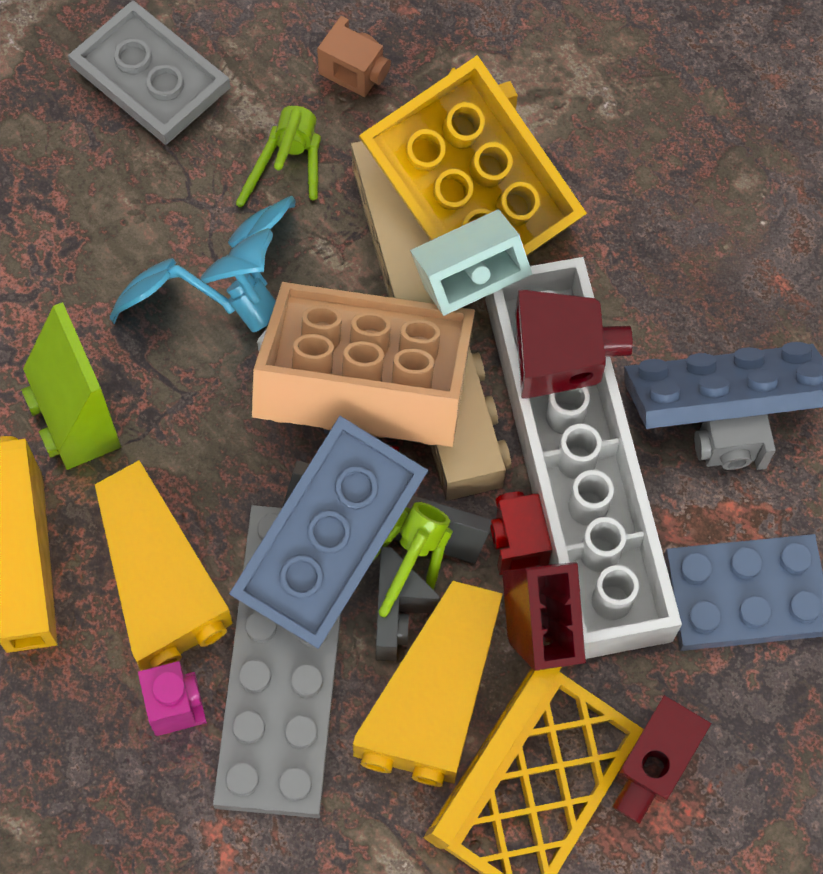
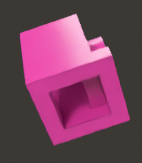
[138,661,207,736]

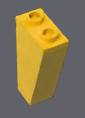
[0,436,58,653]
[94,460,233,671]
[353,581,503,787]

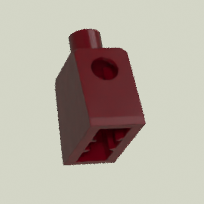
[515,290,633,398]
[502,562,586,671]
[612,695,712,824]

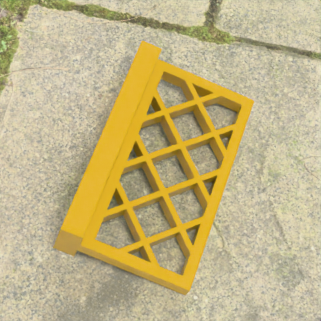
[423,667,644,874]

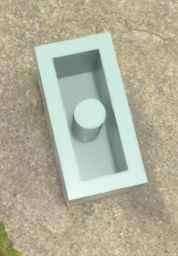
[410,209,532,316]

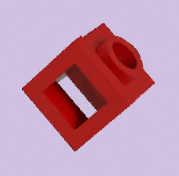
[490,491,552,575]

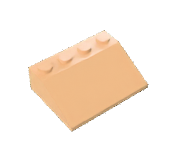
[252,282,475,447]

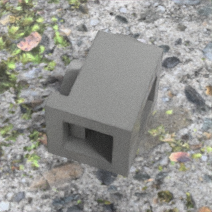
[694,414,776,470]

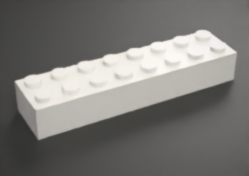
[485,257,682,659]

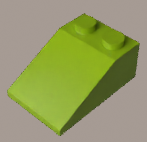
[21,302,122,470]

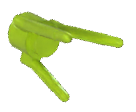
[236,106,321,207]
[372,502,453,617]

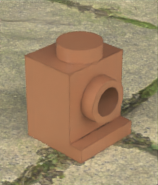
[317,16,391,97]

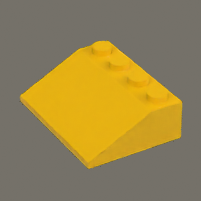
[359,55,587,256]

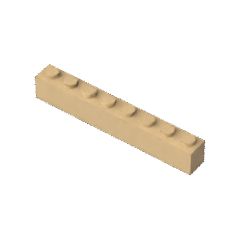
[351,141,511,501]

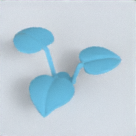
[110,196,296,332]

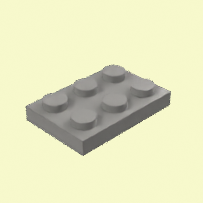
[68,0,230,145]

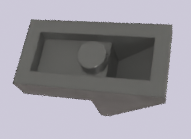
[376,547,441,661]

